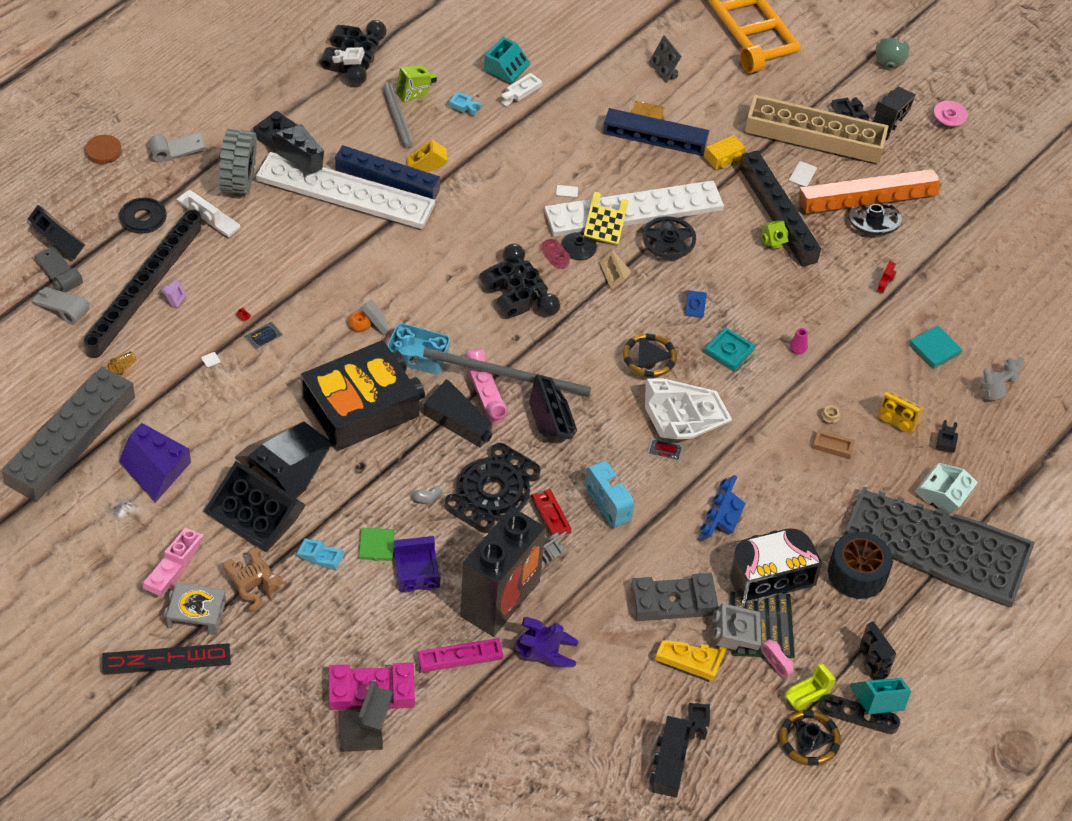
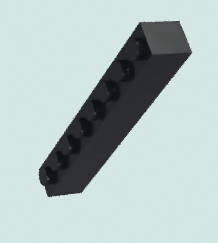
[739,150,821,267]

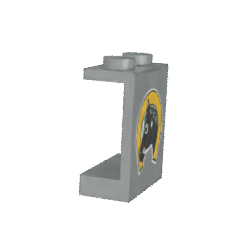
[164,582,226,635]

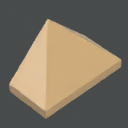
[599,251,631,289]

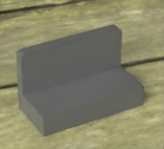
[358,680,393,733]

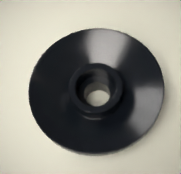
[561,232,597,260]

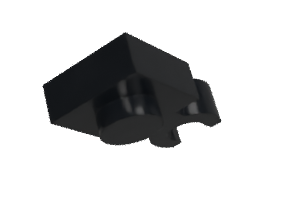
[936,420,958,453]
[688,703,710,740]

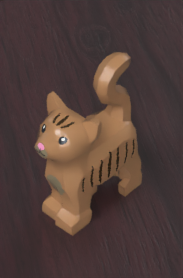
[223,547,283,612]

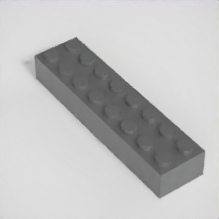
[2,366,135,502]

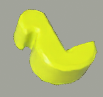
[785,664,836,711]

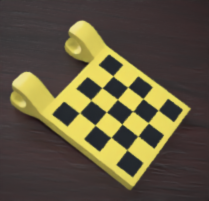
[583,192,628,245]

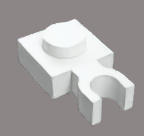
[332,47,365,65]

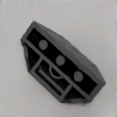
[529,374,578,440]

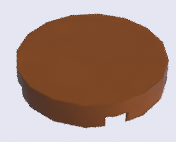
[86,134,122,164]

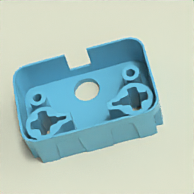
[388,323,450,375]
[585,460,634,528]

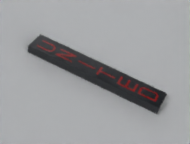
[102,643,231,675]

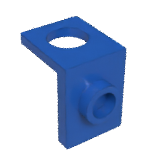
[685,290,707,317]

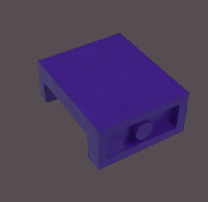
[394,536,441,592]

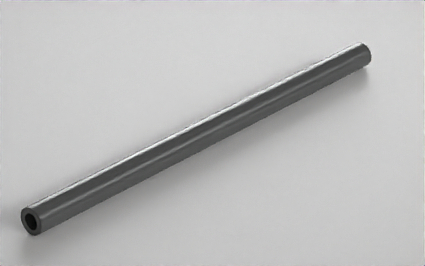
[423,348,591,396]

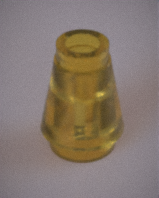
[108,351,136,375]

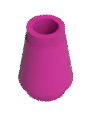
[790,328,808,354]

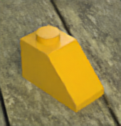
[407,139,448,171]

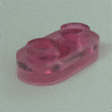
[542,239,570,269]

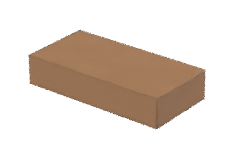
[813,430,855,459]

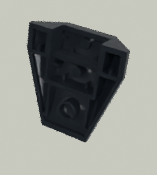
[235,421,332,498]

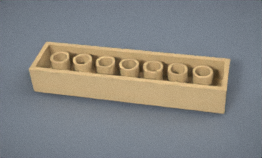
[745,95,888,164]

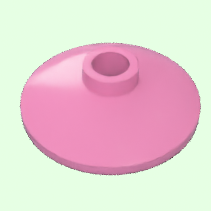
[934,101,968,126]

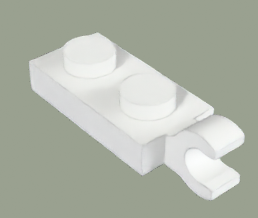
[501,73,542,107]

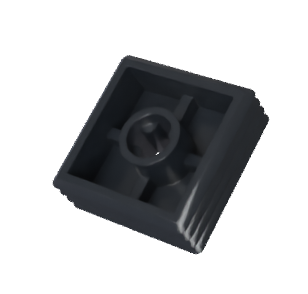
[253,111,298,150]

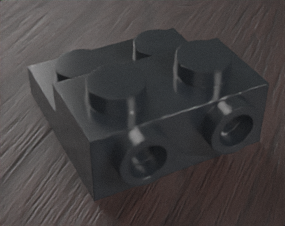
[860,621,896,680]

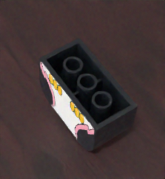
[730,528,822,603]

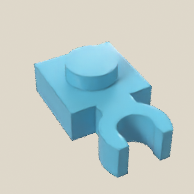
[449,91,481,116]

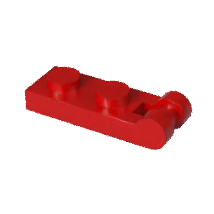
[531,489,572,536]

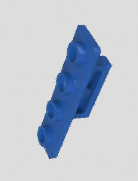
[698,475,746,542]

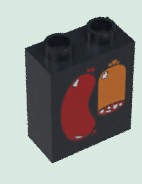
[460,506,546,637]

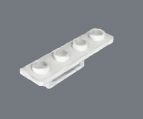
[177,190,240,238]

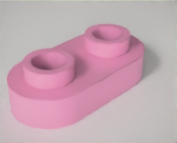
[761,640,794,678]

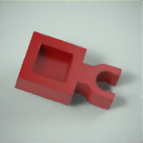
[877,261,897,293]

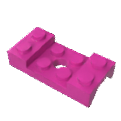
[329,663,415,710]

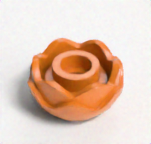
[348,311,371,332]

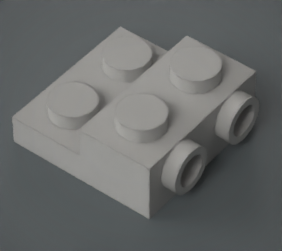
[712,603,761,650]

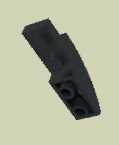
[28,205,85,260]

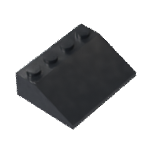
[204,461,306,552]

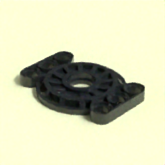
[445,443,540,533]

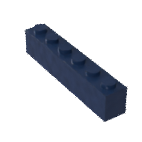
[603,108,709,156]
[335,145,440,200]

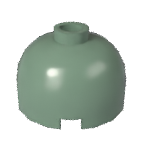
[876,38,910,69]

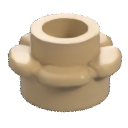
[821,406,840,423]

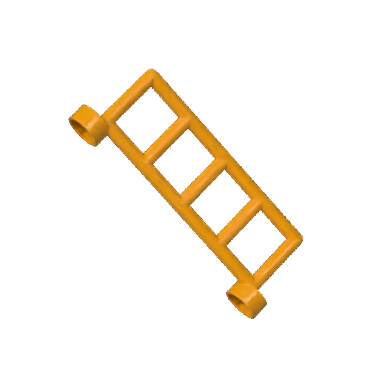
[707,0,801,74]

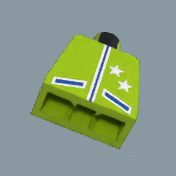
[395,65,437,103]

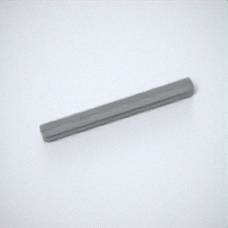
[384,83,413,148]

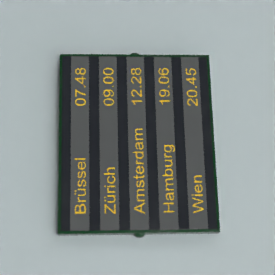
[730,591,795,658]

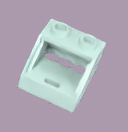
[915,463,978,515]

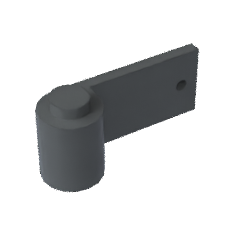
[35,246,83,292]

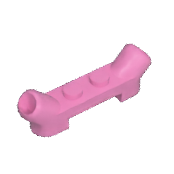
[465,349,508,425]

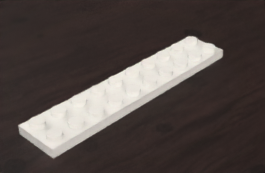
[256,152,435,229]
[544,180,724,237]

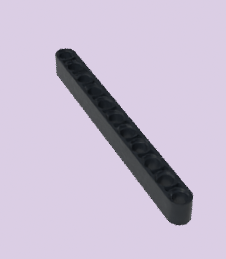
[84,210,202,358]

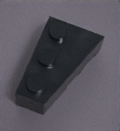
[873,87,916,140]
[274,124,324,174]
[649,716,692,798]

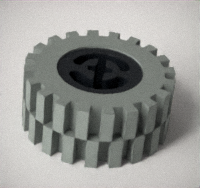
[219,128,257,194]

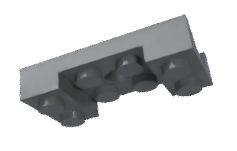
[631,573,719,621]

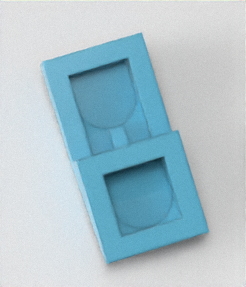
[297,538,345,570]

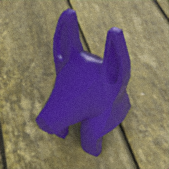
[515,617,578,667]

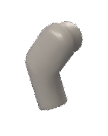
[412,486,443,504]

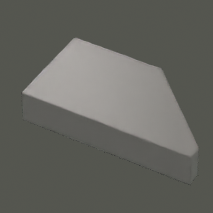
[361,300,389,335]

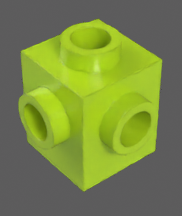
[761,221,789,249]

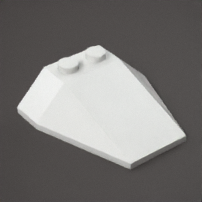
[645,378,732,439]

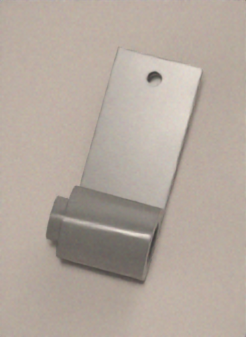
[149,132,206,162]
[31,287,89,325]

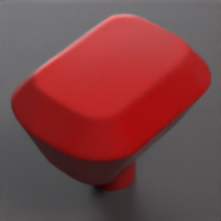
[236,308,251,321]

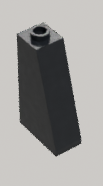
[424,379,493,448]

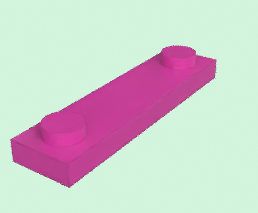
[417,638,503,673]

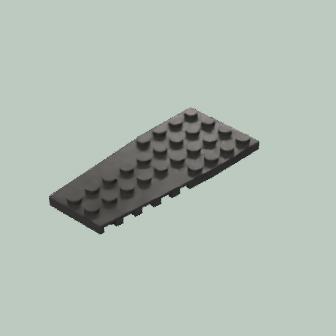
[844,487,1035,607]

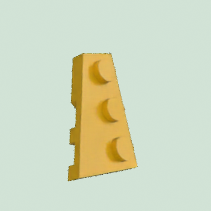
[655,640,727,681]

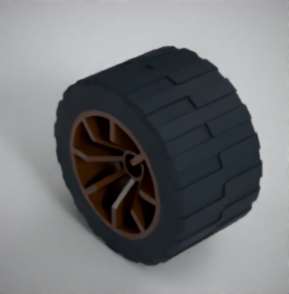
[828,531,893,599]

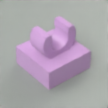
[161,281,186,307]

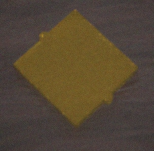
[631,101,665,120]

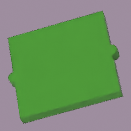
[359,527,395,562]

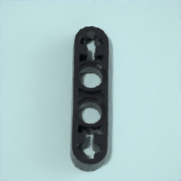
[819,694,900,734]

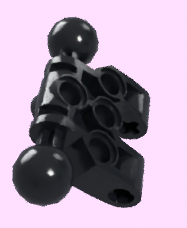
[319,20,387,86]
[479,243,561,318]

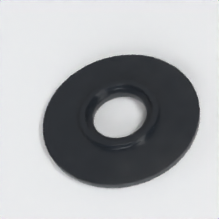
[119,197,167,233]

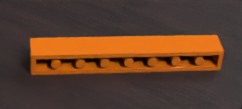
[799,169,940,213]

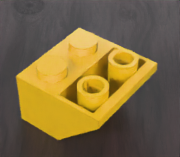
[878,391,925,434]

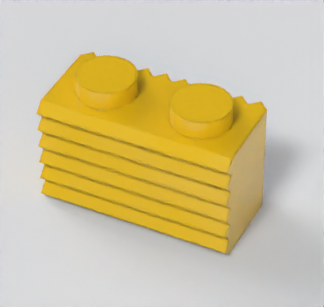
[704,135,745,170]

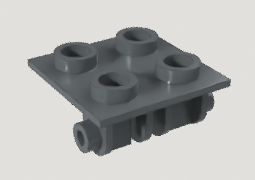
[649,35,682,83]

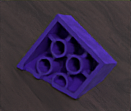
[119,423,191,503]

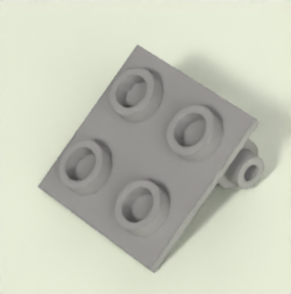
[542,531,566,567]

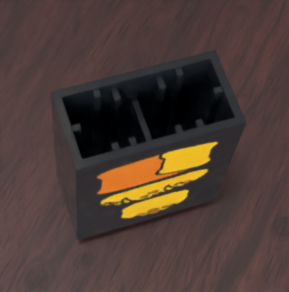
[301,340,425,452]

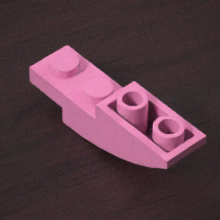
[143,527,203,596]

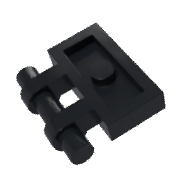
[831,97,869,121]

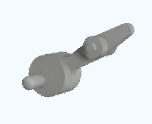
[980,357,1025,400]

